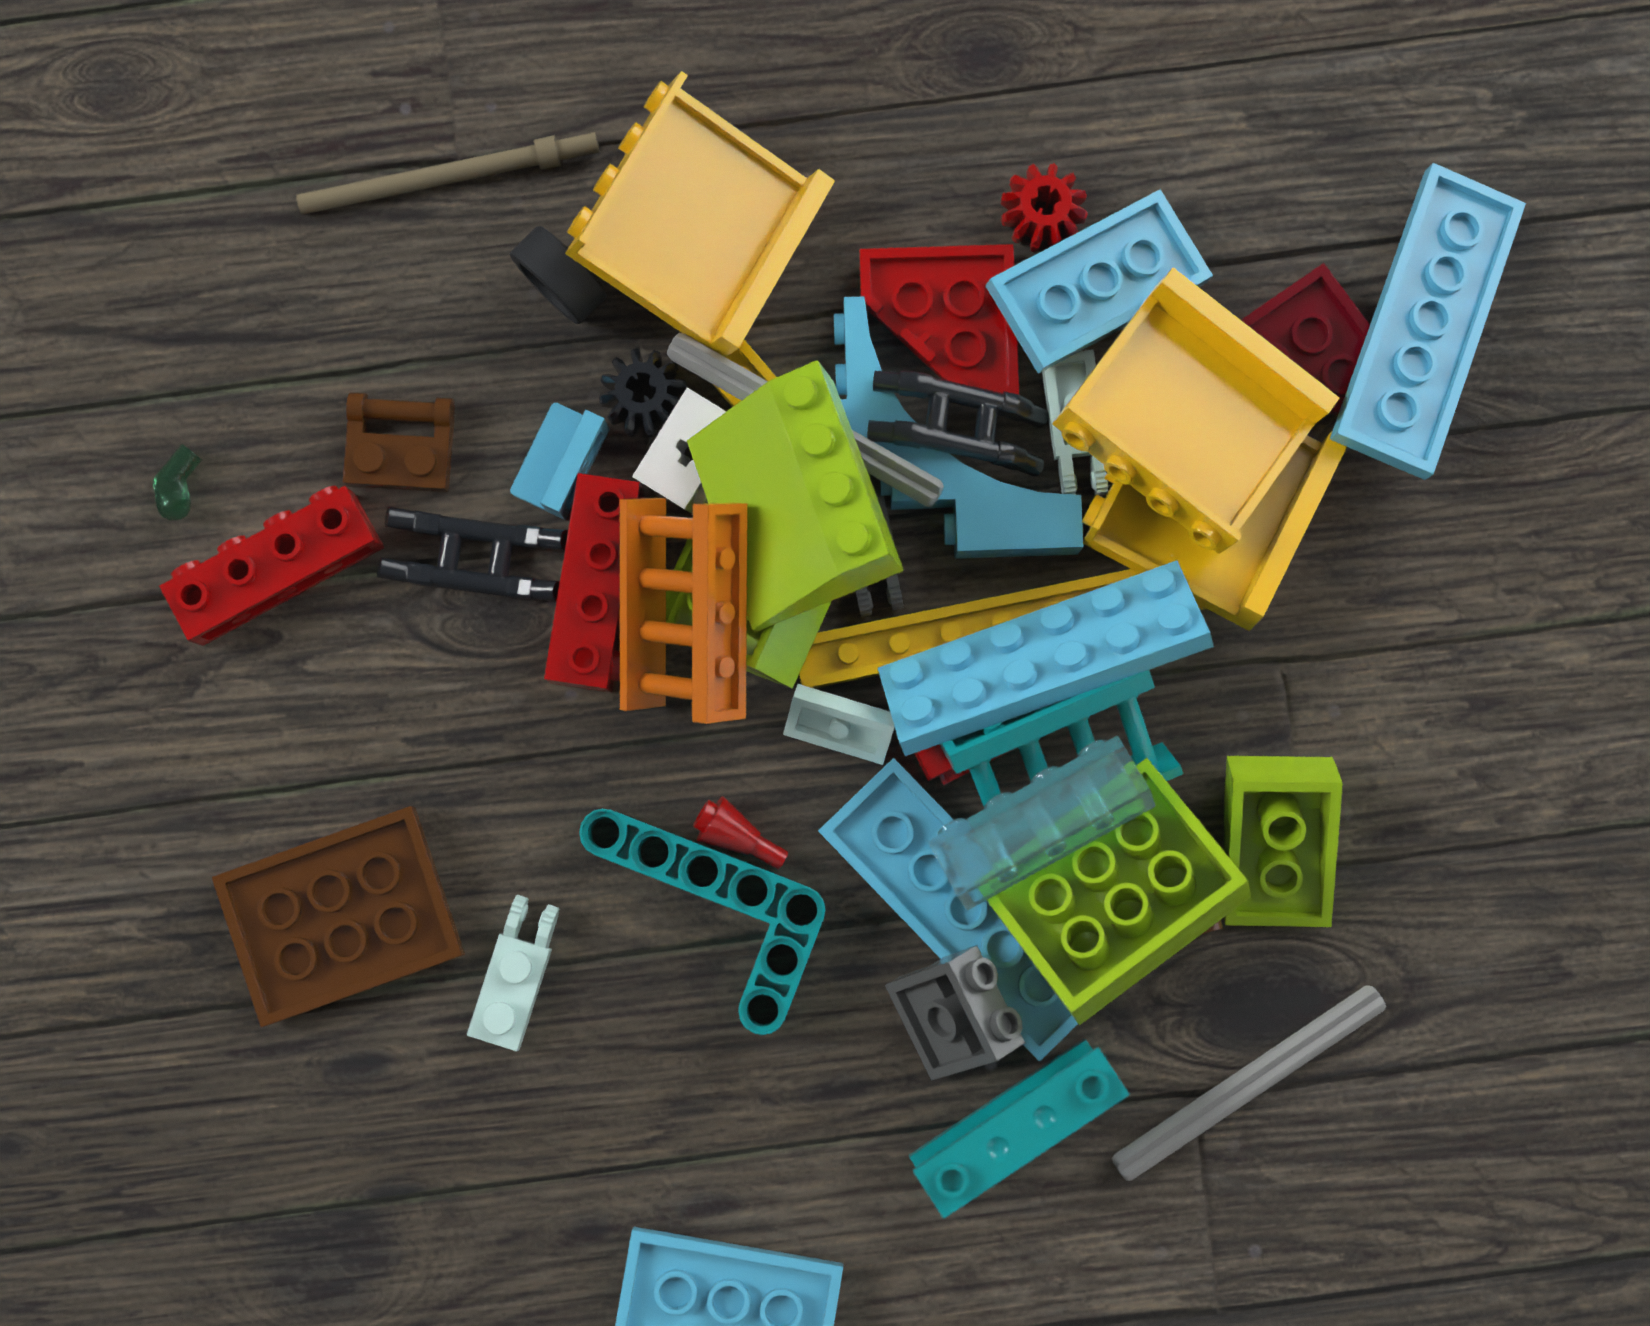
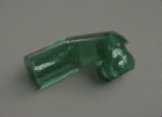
[152,444,202,521]

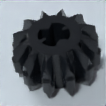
[599,349,687,438]

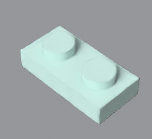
[783,684,895,765]

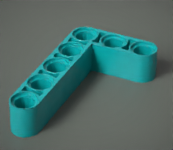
[579,809,826,1035]

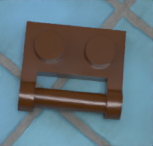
[342,392,455,492]

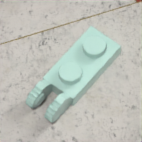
[1042,350,1108,495]
[467,895,560,1051]

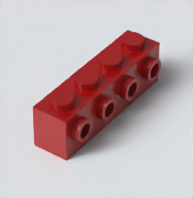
[544,473,645,693]
[159,486,385,646]

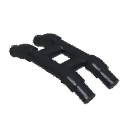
[867,370,1049,477]
[377,506,568,601]

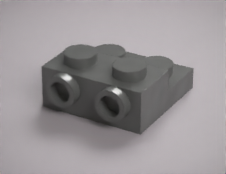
[885,945,1025,1081]

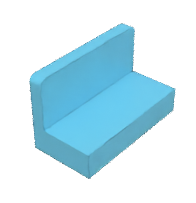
[510,403,610,520]

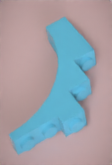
[834,296,1083,559]

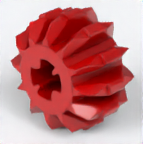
[1000,163,1088,253]

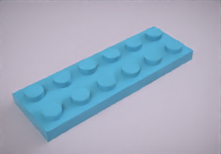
[1330,163,1526,480]
[878,560,1214,756]
[818,758,1078,1062]

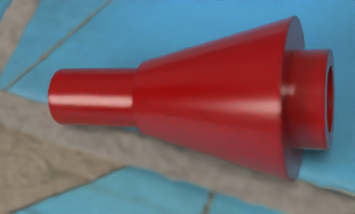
[693,796,788,870]

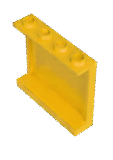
[565,71,835,357]
[1052,267,1339,554]
[1082,431,1347,631]

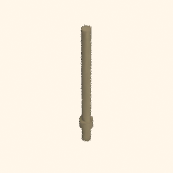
[297,132,600,215]

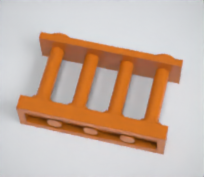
[620,498,747,724]

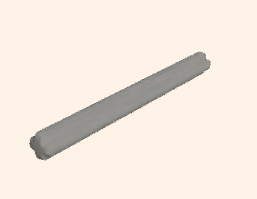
[667,333,944,507]
[1112,985,1386,1181]

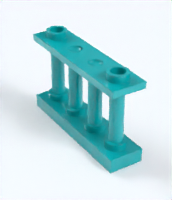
[940,670,1183,859]
[909,1038,1130,1219]

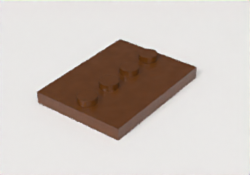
[212,806,465,1027]

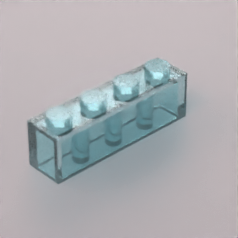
[927,735,1156,911]

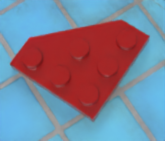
[859,244,1019,395]

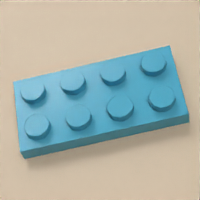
[985,189,1213,374]
[615,1227,843,1326]

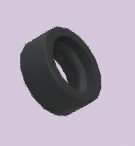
[509,226,607,324]

